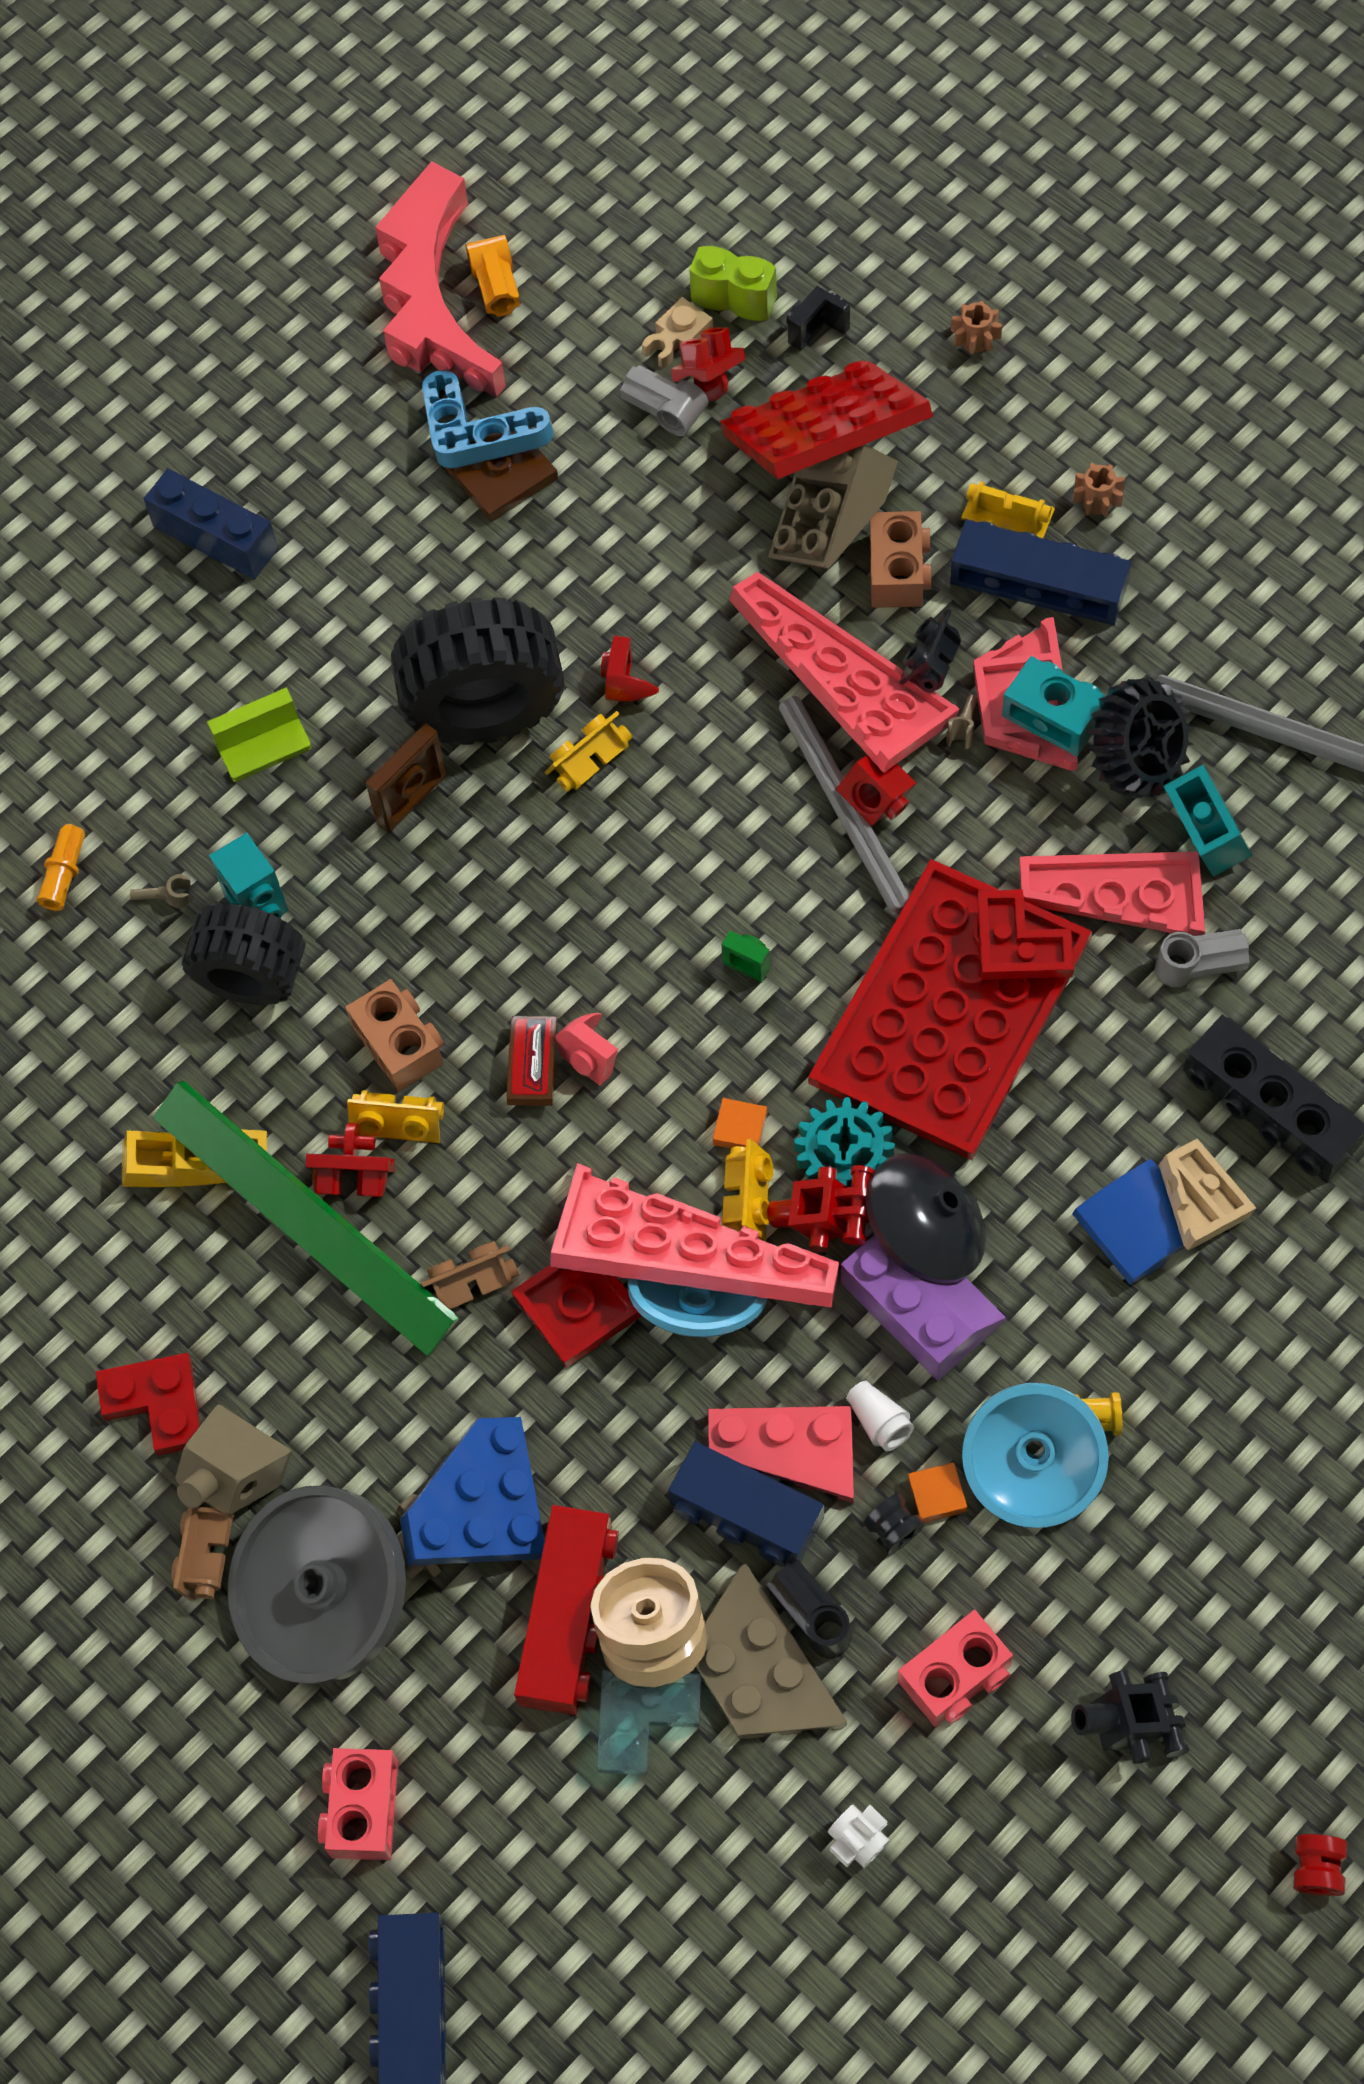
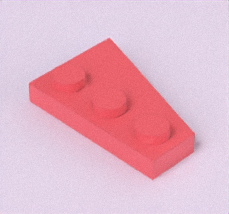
[708,1406,854,1504]

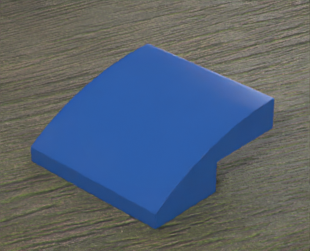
[1072,1159,1185,1285]

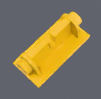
[961,481,1055,538]
[544,711,632,792]
[347,1090,444,1143]
[721,1139,774,1241]

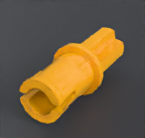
[36,824,85,911]

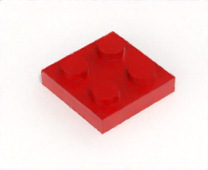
[511,1265,642,1368]

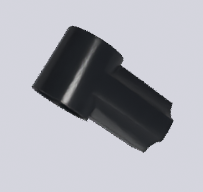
[766,1560,851,1658]

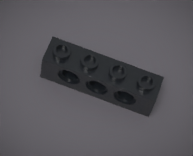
[1183,1014,1364,1183]

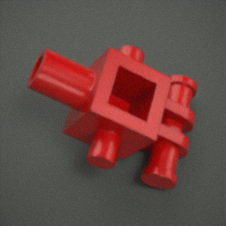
[767,1165,874,1252]

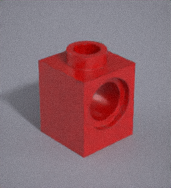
[835,755,917,826]

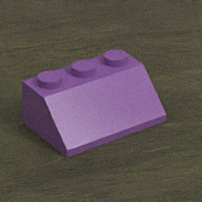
[841,1235,1006,1381]

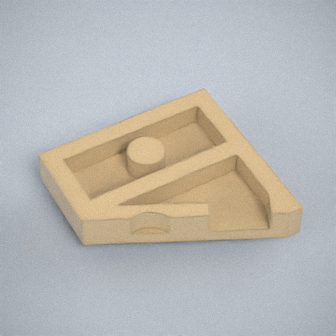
[1159,1138,1256,1251]

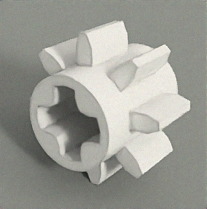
[827,1804,890,1868]

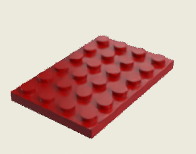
[808,859,1092,1161]

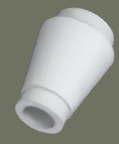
[846,1381,914,1451]

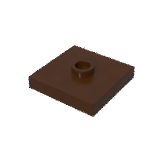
[444,431,558,522]
[365,723,447,833]

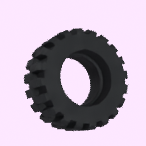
[391,597,565,745]

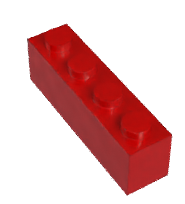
[514,1505,619,1716]

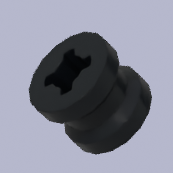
[864,1493,925,1554]

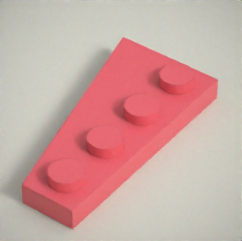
[1019,851,1205,936]

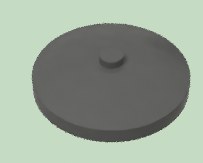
[228,1485,406,1684]

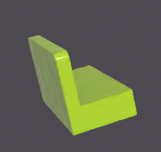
[207,687,312,782]

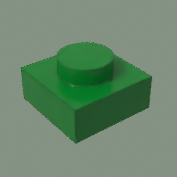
[721,930,770,983]

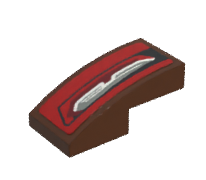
[507,1016,558,1106]

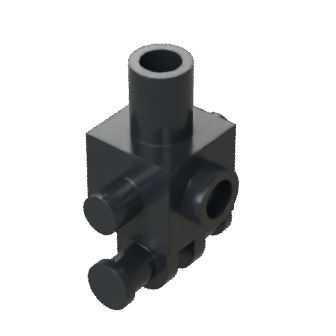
[1071,1670,1190,1764]

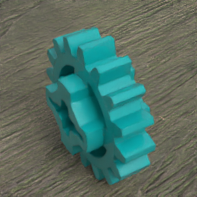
[794,1097,895,1187]

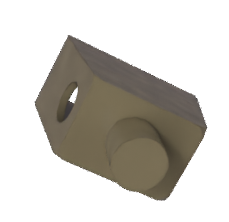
[175,1404,292,1514]

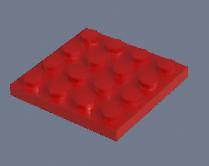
[720,361,933,480]

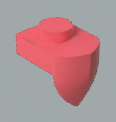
[555,1013,618,1086]

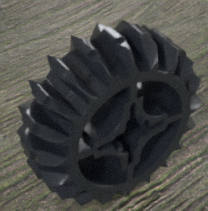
[1087,678,1194,798]

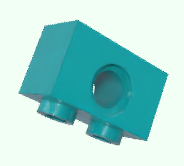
[1002,656,1106,757]
[1164,765,1253,877]
[209,832,289,919]

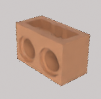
[870,511,931,608]
[345,979,444,1093]

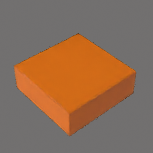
[712,1098,768,1149]
[907,1462,967,1522]

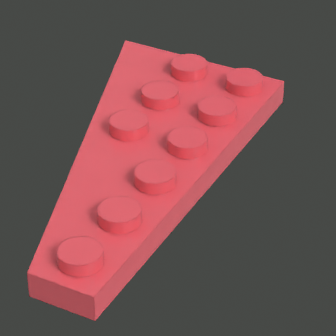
[729,572,960,773]
[550,1163,839,1308]

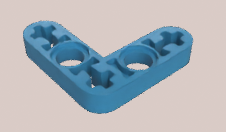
[422,370,554,468]

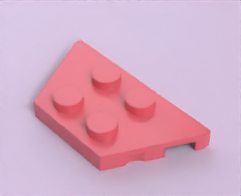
[973,617,1078,771]

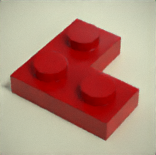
[977,889,1074,980]
[96,1353,201,1456]

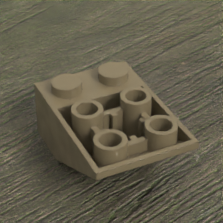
[768,444,898,569]

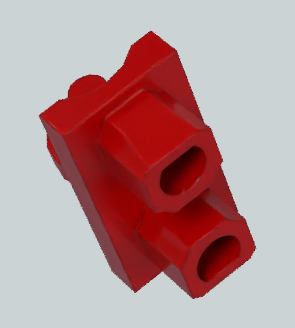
[671,328,745,402]
[305,1122,395,1197]

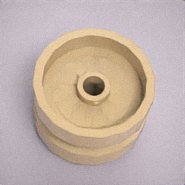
[590,1558,708,1687]

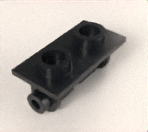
[899,609,961,692]

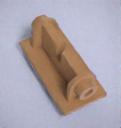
[420,1241,519,1309]
[171,1502,234,1602]

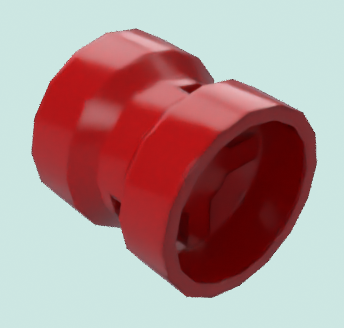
[1293,1834,1348,1896]

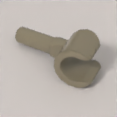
[947,695,978,749]
[130,874,191,908]

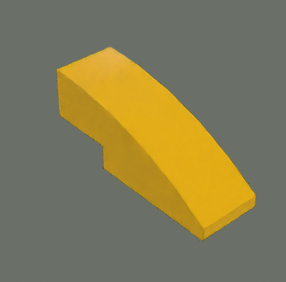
[122,1129,267,1187]

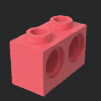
[897,1609,1013,1727]
[318,1748,399,1860]

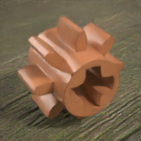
[951,301,1003,354]
[1073,463,1125,517]

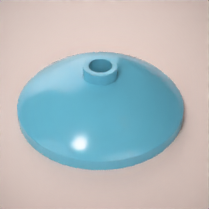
[628,1278,768,1338]
[962,1383,1109,1528]

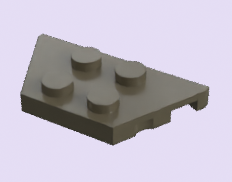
[695,1564,847,1739]

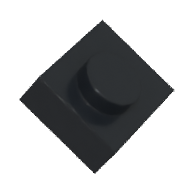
[786,286,850,351]

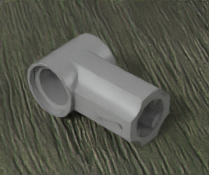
[620,365,709,436]
[1155,929,1250,987]

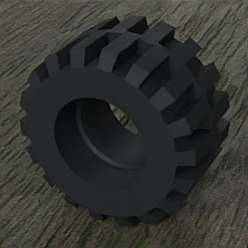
[182,904,305,1005]

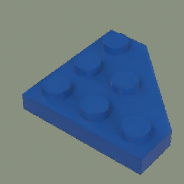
[400,1417,545,1566]

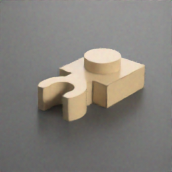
[642,297,713,368]

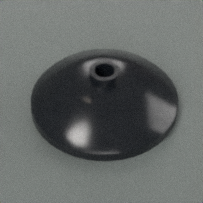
[865,1153,986,1284]

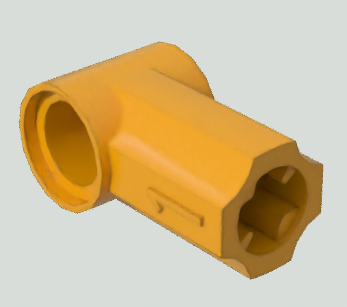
[465,235,520,317]

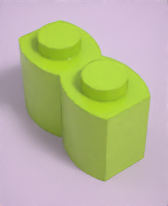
[689,246,777,321]

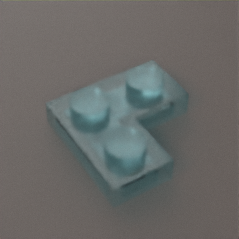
[597,1670,702,1775]

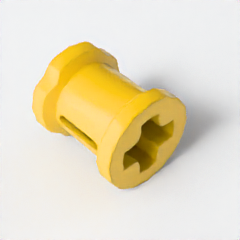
[1074,1392,1123,1436]

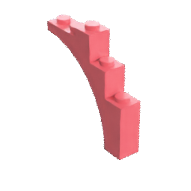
[375,161,506,398]

